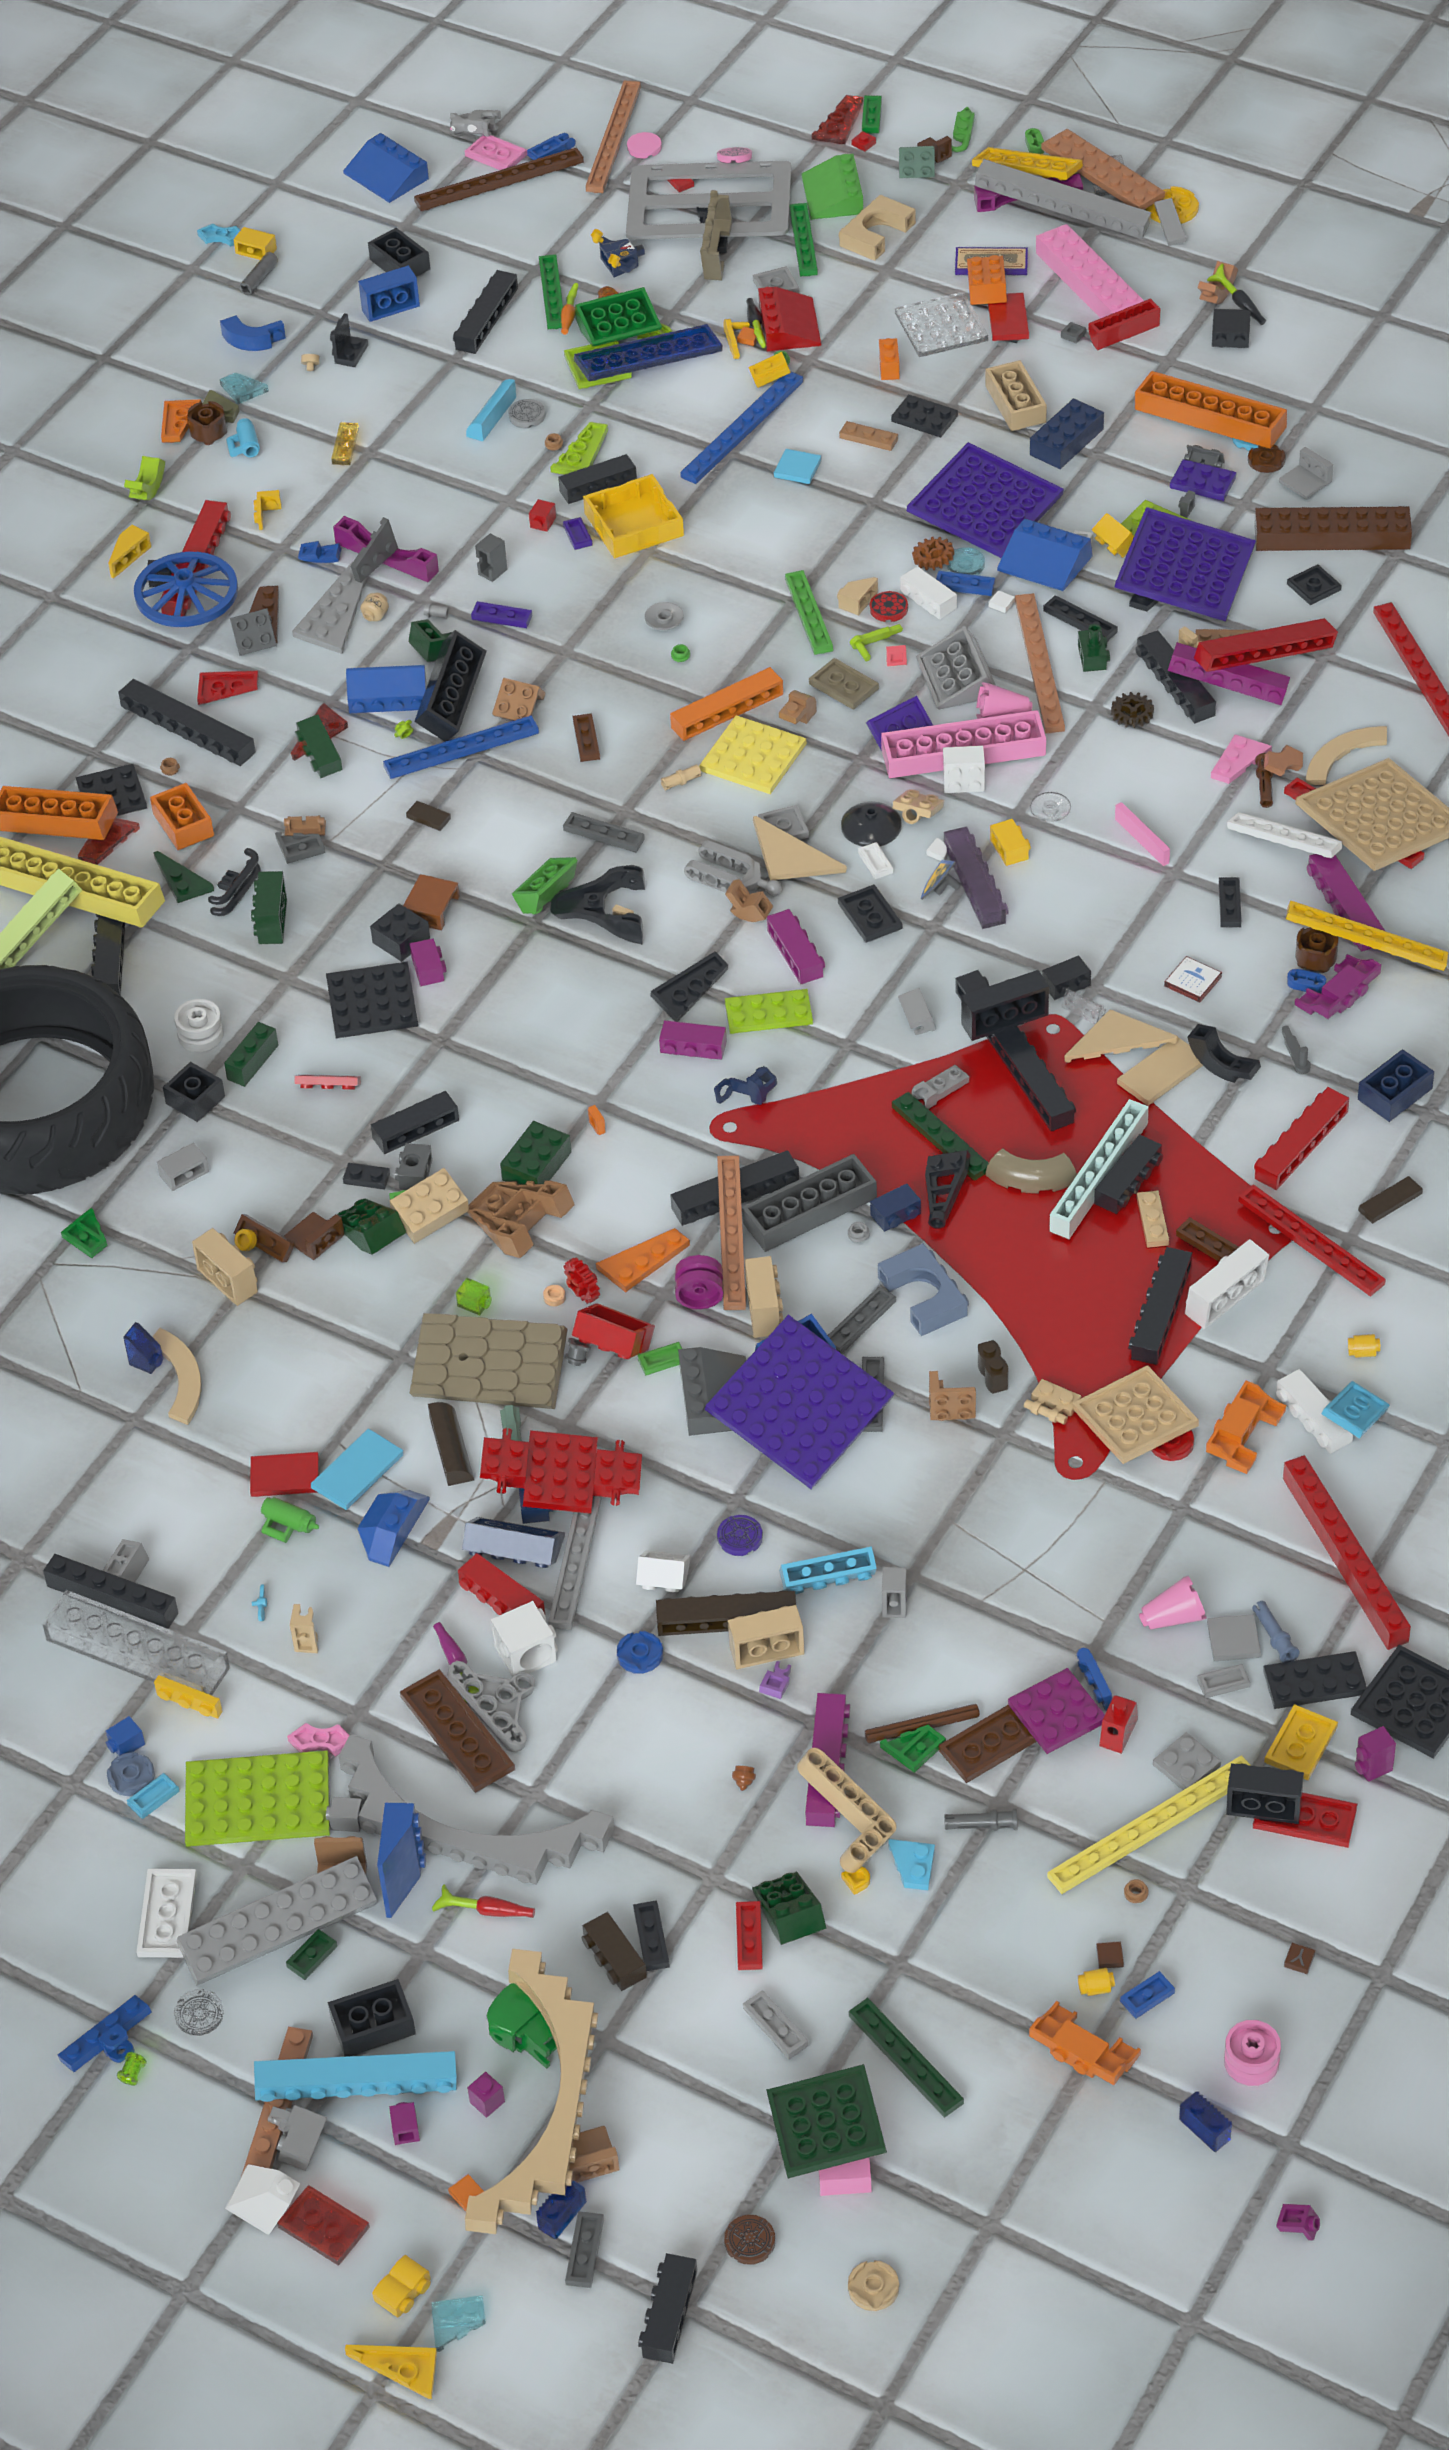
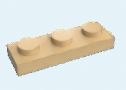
[1137,1191,1169,1248]

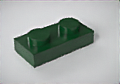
[286,1929,337,1980]

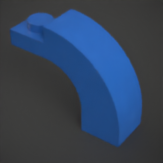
[220,315,286,351]

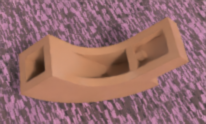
[1198,261,1238,304]

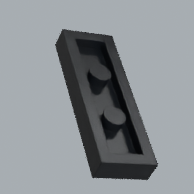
[1218,877,1241,927]
[633,1900,670,1971]

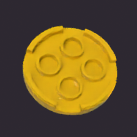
[1145,186,1199,224]

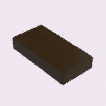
[406,801,451,831]

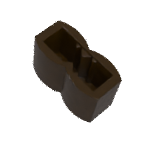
[978,1340,1008,1394]

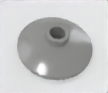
[645,602,683,630]

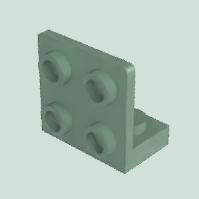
[899,146,935,178]

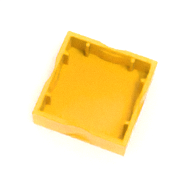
[583,474,684,559]

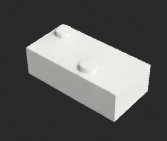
[1185,1239,1269,1329]

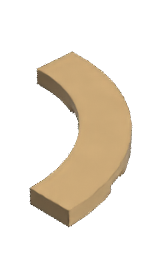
[1306,726,1387,785]
[148,1328,202,1425]

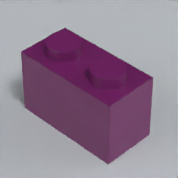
[410,938,447,986]
[1355,1726,1396,1782]

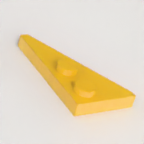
[345,2344,437,2399]

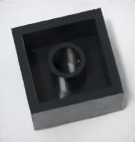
[370,903,430,962]
[163,1061,225,1122]

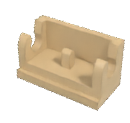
[290,1604,318,1653]

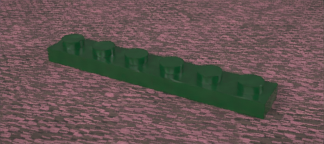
[892,1092,989,1181]
[849,1998,964,2118]

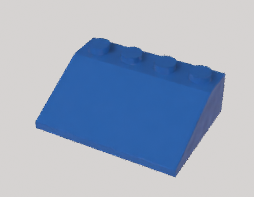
[343,133,429,203]
[997,519,1093,591]
[377,1803,426,1918]

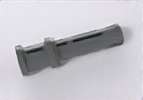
[944,1809,1018,1831]

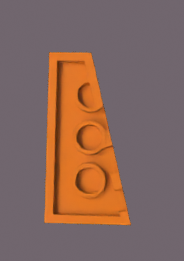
[596,1228,690,1293]

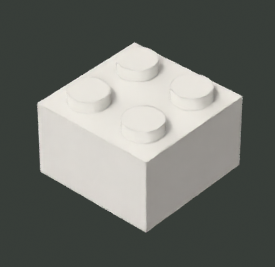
[943,746,985,793]

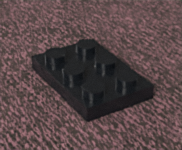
[891,394,958,438]
[838,884,903,943]

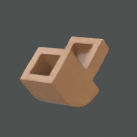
[779,690,817,724]
[725,879,773,922]

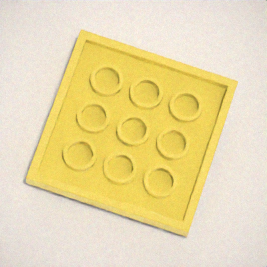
[699,715,807,795]

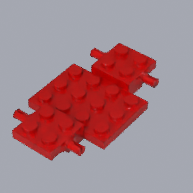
[480,1428,642,1514]

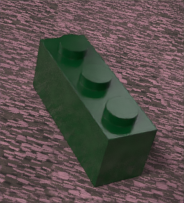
[295,714,343,778]
[224,1022,279,1087]

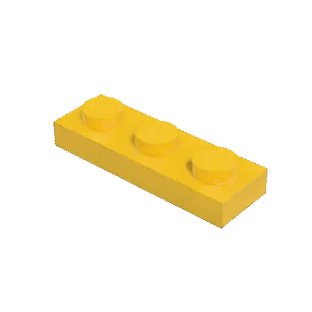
[154,1675,223,1719]

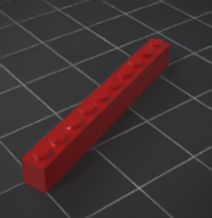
[1283,1455,1411,1650]

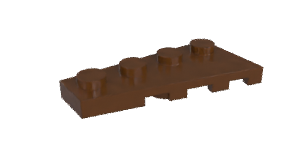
[249,586,279,643]

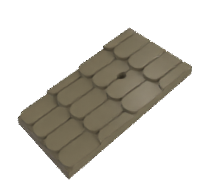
[409,1313,568,1409]

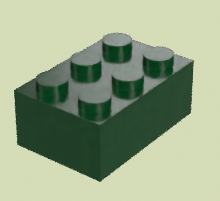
[251,871,287,944]
[500,1121,572,1185]

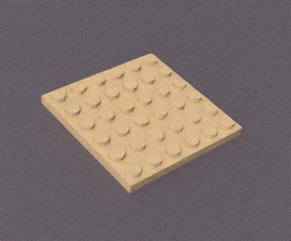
[1295,758,1449,871]

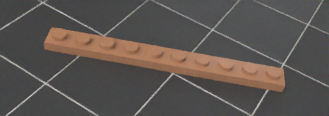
[586,80,641,193]
[1015,593,1065,734]

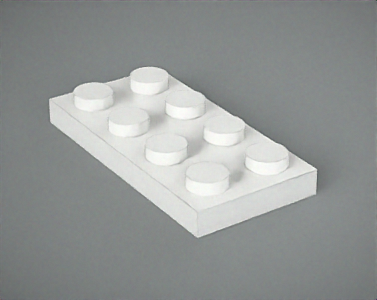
[137,1869,197,1958]

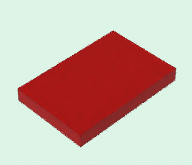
[250,1452,319,1497]

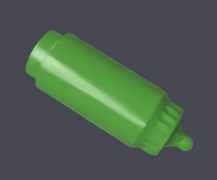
[261,1497,319,1543]

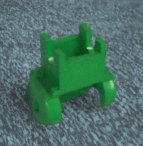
[486,1983,557,2069]

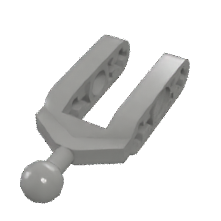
[684,840,782,896]

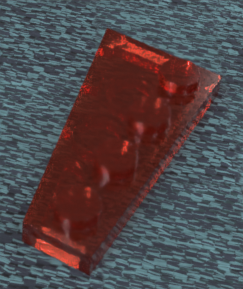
[812,95,863,144]

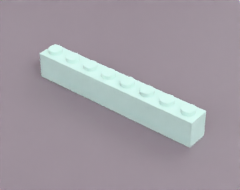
[1050,1099,1149,1239]

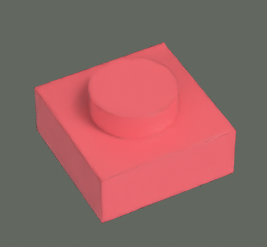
[886,645,907,666]

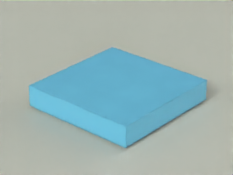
[774,449,821,484]

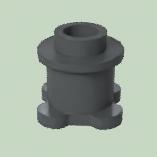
[565,1338,591,1366]

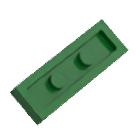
[862,95,882,134]

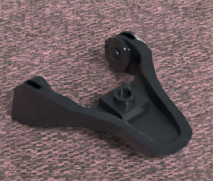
[550,865,645,945]

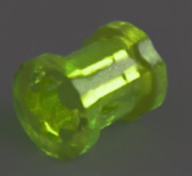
[117,2052,147,2086]

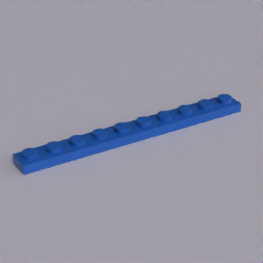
[680,372,803,484]

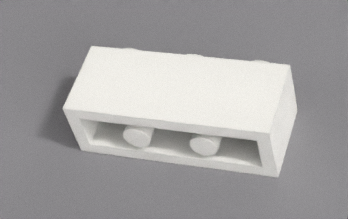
[900,566,957,619]

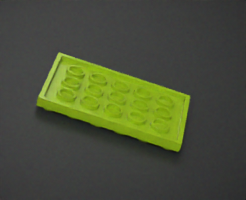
[185,1750,330,1847]

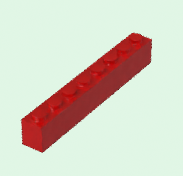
[160,500,231,616]
[1194,618,1338,672]

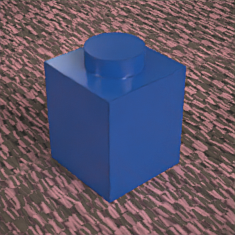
[106,1716,145,1756]

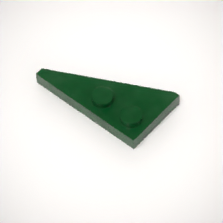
[153,851,214,903]

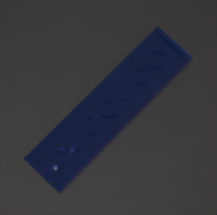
[574,324,723,382]

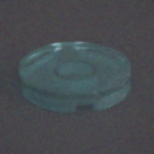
[947,548,985,575]

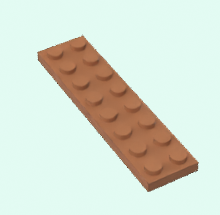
[1041,129,1165,210]

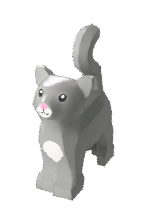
[450,110,501,137]

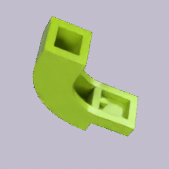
[124,456,166,500]

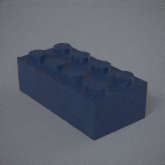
[1030,398,1104,469]

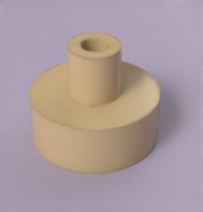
[301,354,320,371]

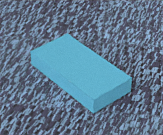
[127,1773,180,1819]

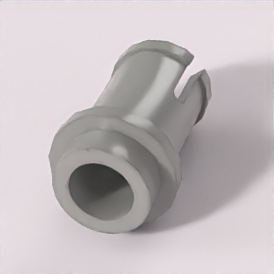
[424,602,449,619]

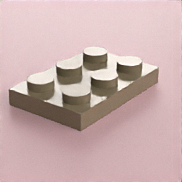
[809,658,879,710]

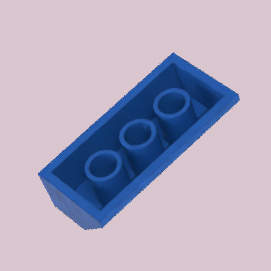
[346,665,427,713]

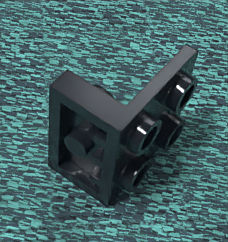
[330,313,368,367]

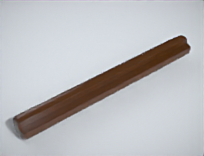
[865,1704,980,1743]

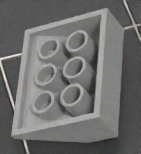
[916,626,996,710]

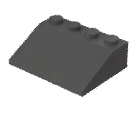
[678,1347,746,1436]

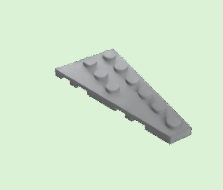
[292,561,368,654]

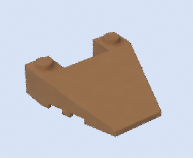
[467,1181,575,1258]

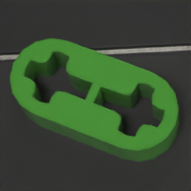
[1025,128,1044,154]

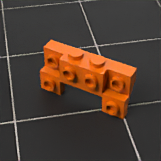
[1206,1380,1286,1474]
[1029,2001,1141,2085]

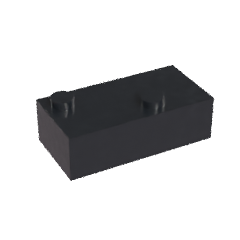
[961,970,1049,1041]

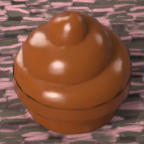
[732,1766,756,1791]

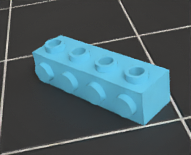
[779,1546,877,1594]

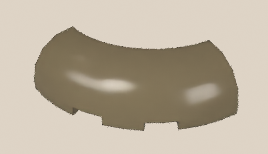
[986,1148,1077,1193]

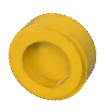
[234,1229,257,1251]

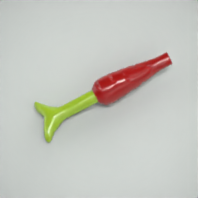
[432,1884,535,1918]

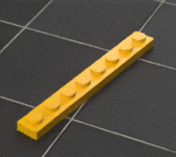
[1286,900,1448,971]

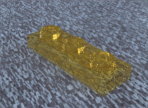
[331,422,359,465]

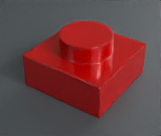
[851,131,876,152]

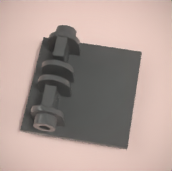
[230,608,277,656]

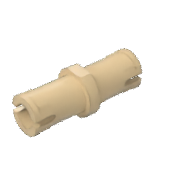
[661,764,701,791]

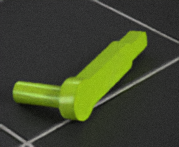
[850,624,903,662]

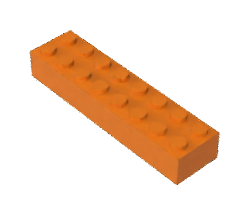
[1135,371,1287,449]

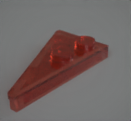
[291,703,348,761]

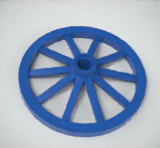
[134,552,238,627]

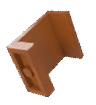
[403,874,460,931]

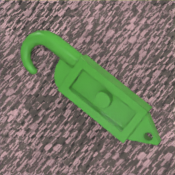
[952,107,975,152]

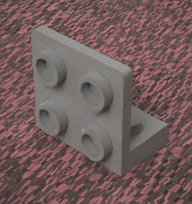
[1279,447,1333,499]

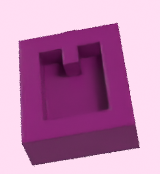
[1276,2204,1320,2241]

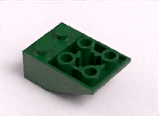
[337,1198,407,1255]
[752,1871,827,1945]

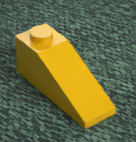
[108,525,151,579]

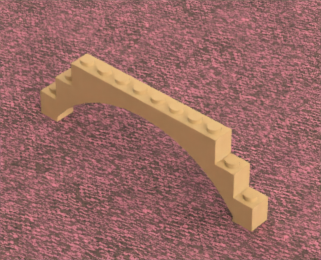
[465,1949,598,2234]

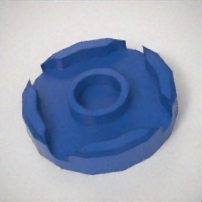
[617,1631,663,1674]

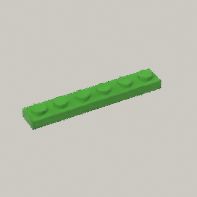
[785,570,833,655]

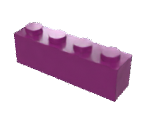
[767,909,825,985]

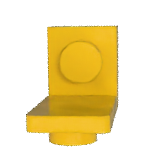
[253,490,281,530]

